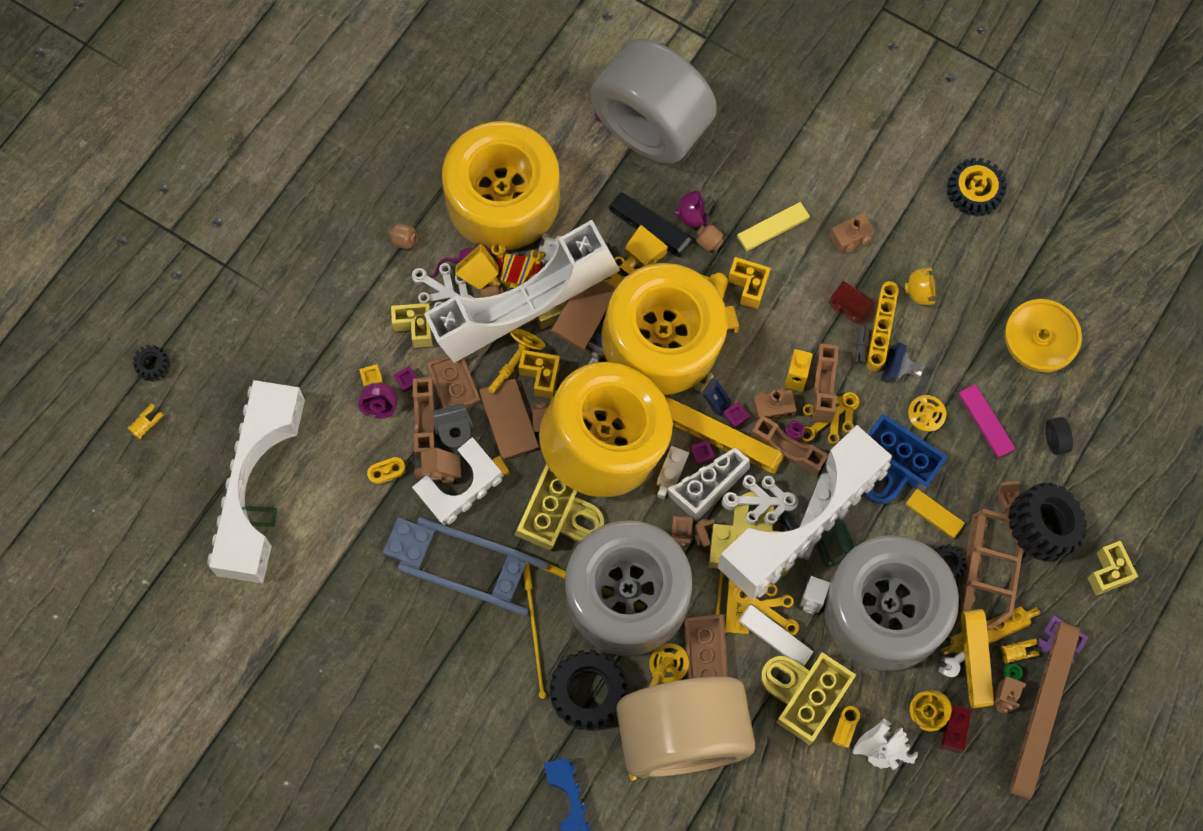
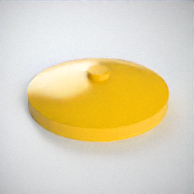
[1004,299,1082,372]

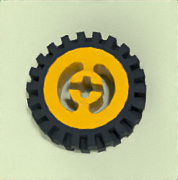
[947,158,1007,216]

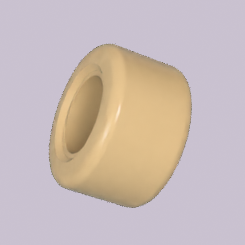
[616,676,755,778]

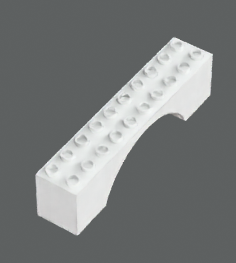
[424,220,620,363]
[207,380,305,584]
[718,425,892,600]

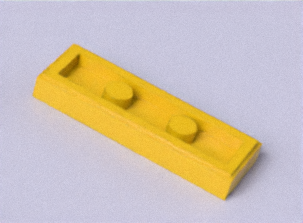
[905,489,965,539]

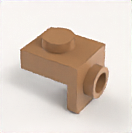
[532,402,549,432]
[997,481,1020,513]
[671,515,693,546]
[694,519,715,551]

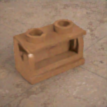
[992,676,1026,714]

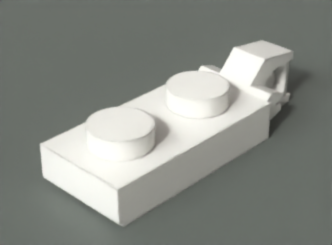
[656,446,689,500]

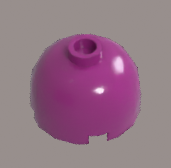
[676,190,707,228]
[358,382,397,419]

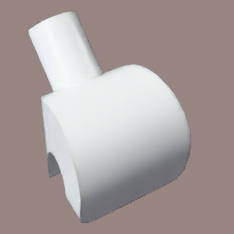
[939,652,965,677]

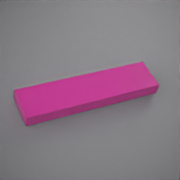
[958,384,1015,459]

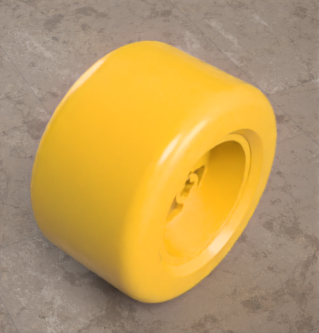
[442,121,560,251]
[601,263,728,395]
[539,362,673,498]

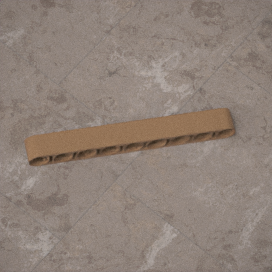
[1009,621,1080,800]

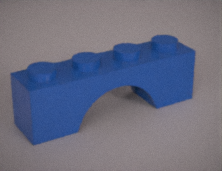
[544,757,591,831]

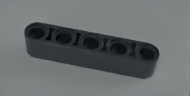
[608,192,692,257]

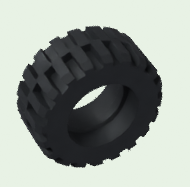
[1008,482,1087,562]
[550,650,627,731]

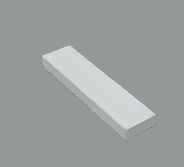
[738,605,813,667]

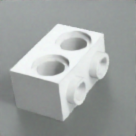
[799,576,830,614]

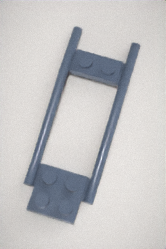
[383,516,548,617]

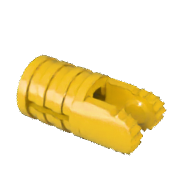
[127,403,164,440]
[1000,638,1040,664]

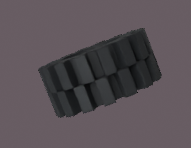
[133,345,170,382]
[935,544,967,580]

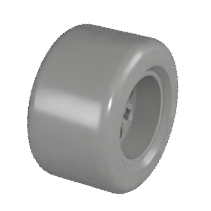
[590,39,717,164]
[565,520,692,656]
[824,535,959,671]

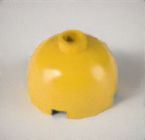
[905,267,935,305]
[909,689,952,732]

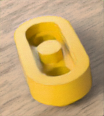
[367,457,406,485]

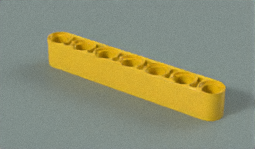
[666,398,784,474]

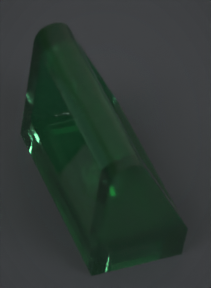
[816,519,855,568]

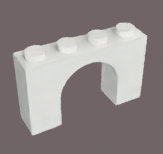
[412,437,504,525]

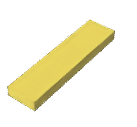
[737,202,810,252]

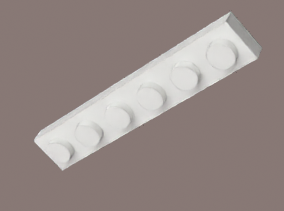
[798,458,831,560]

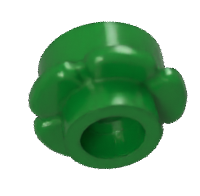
[1003,664,1023,681]

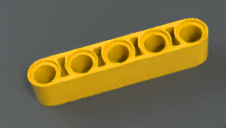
[866,281,898,372]
[961,609,994,709]

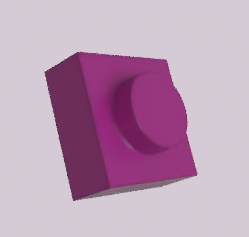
[393,366,417,392]
[723,402,750,429]
[690,440,715,466]

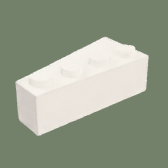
[667,448,750,521]

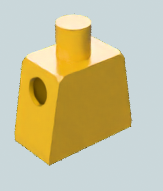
[624,225,668,268]
[455,244,501,290]
[784,349,813,392]

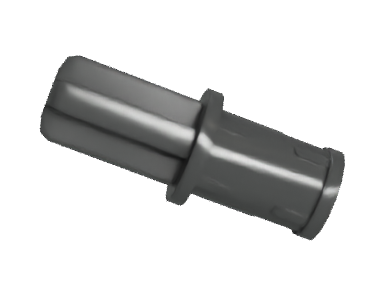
[854,326,870,364]

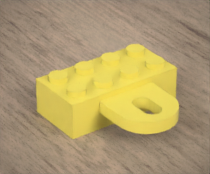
[514,463,604,551]
[708,492,789,577]
[761,652,856,745]

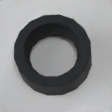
[1045,417,1073,455]

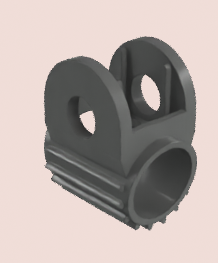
[434,403,474,455]

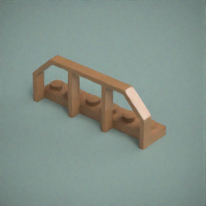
[954,509,1023,631]

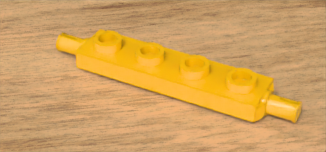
[941,606,1040,657]

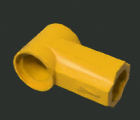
[832,706,860,748]

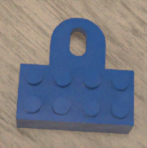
[863,413,947,504]

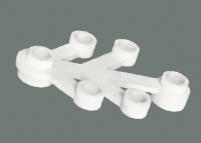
[412,263,473,308]
[722,475,798,525]

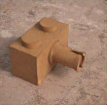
[829,213,875,254]
[753,389,796,422]
[414,448,462,484]

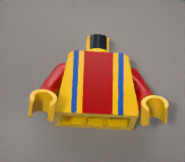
[491,244,546,291]

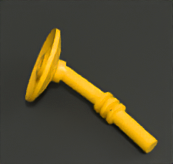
[488,328,545,394]
[908,395,946,432]
[649,643,689,687]

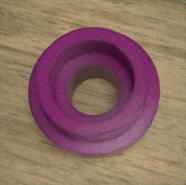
[786,421,805,440]

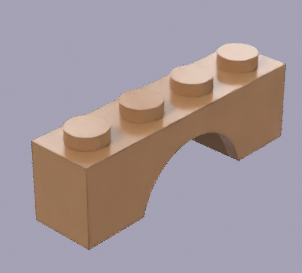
[812,343,839,423]
[413,378,435,459]
[750,415,829,477]

